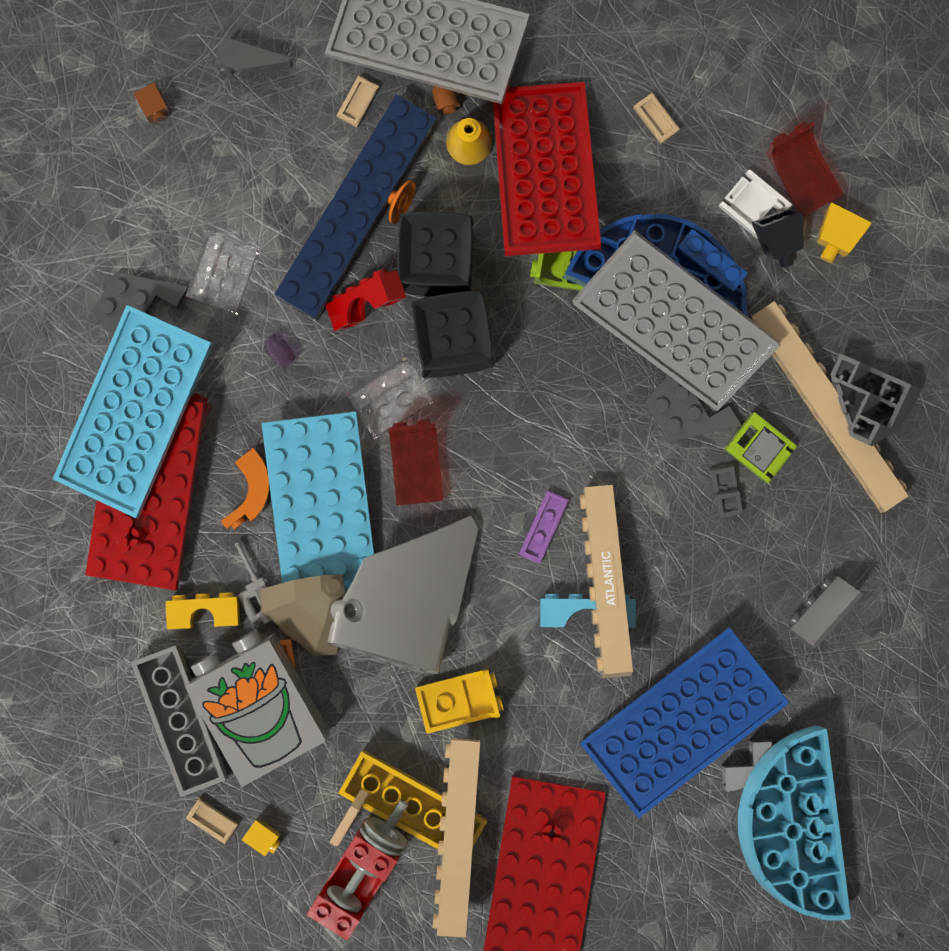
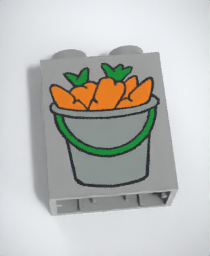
[185,629,330,787]

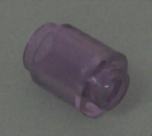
[263,333,296,369]

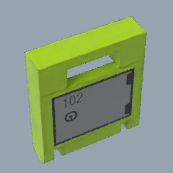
[724,412,797,484]

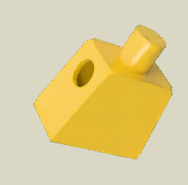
[817,203,871,263]

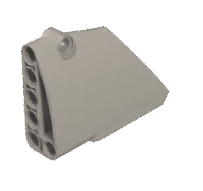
[327,516,478,674]

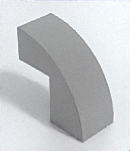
[722,739,772,792]

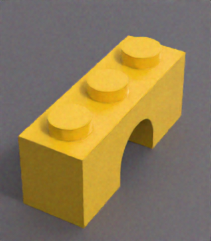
[166,592,241,629]

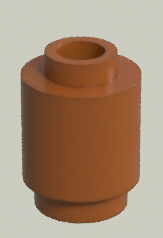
[432,86,460,115]

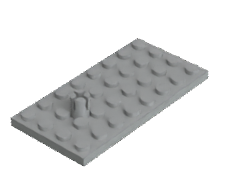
[325,0,531,104]
[572,230,781,411]

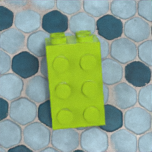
[530,251,584,291]

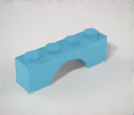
[540,594,636,628]

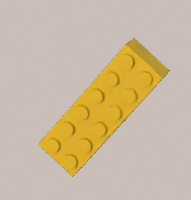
[338,749,487,849]

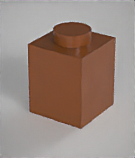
[133,83,170,123]

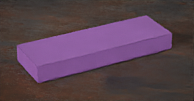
[519,490,569,564]

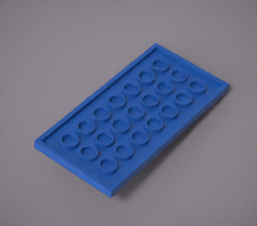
[580,626,790,818]

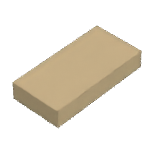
[337,75,379,128]
[633,93,680,144]
[186,798,239,844]

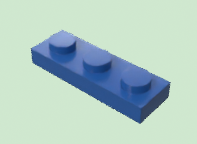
[677,229,748,293]

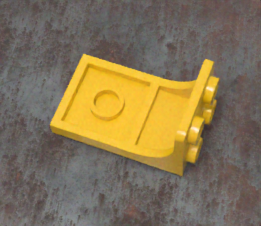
[415,669,504,734]

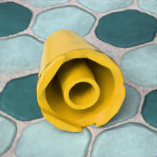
[446,118,492,165]

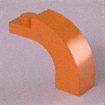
[221,448,271,530]

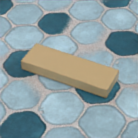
[329,789,368,847]

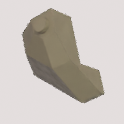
[259,574,345,657]

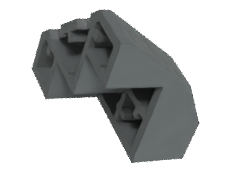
[831,353,921,446]

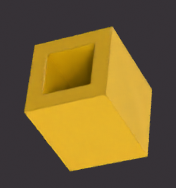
[242,818,281,856]

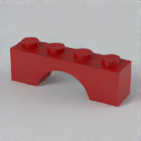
[325,269,406,331]

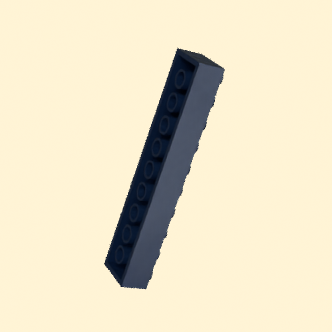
[275,94,437,322]

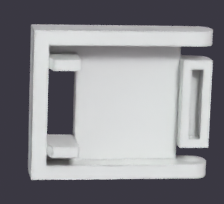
[719,170,792,239]

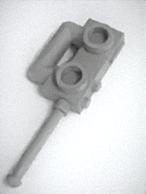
[235,542,272,625]

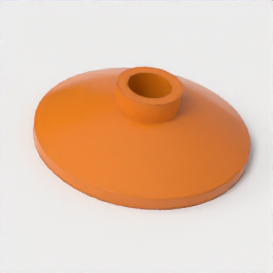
[388,180,416,224]

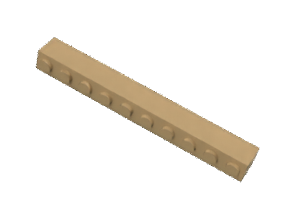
[750,301,908,513]

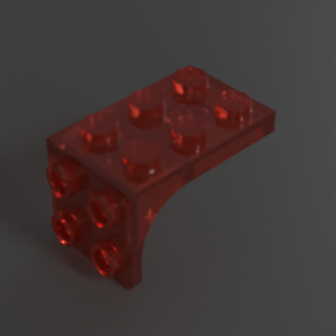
[766,121,844,217]
[388,419,444,506]

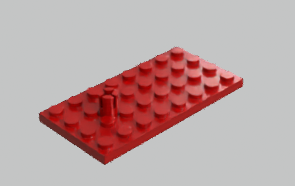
[493,82,601,256]
[85,401,206,591]
[483,776,606,951]

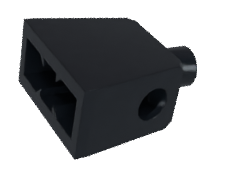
[752,207,804,267]

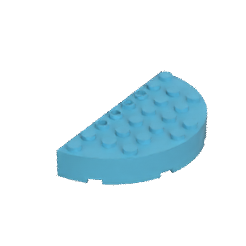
[738,726,851,921]

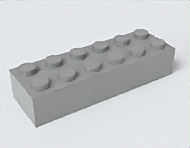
[131,645,229,797]

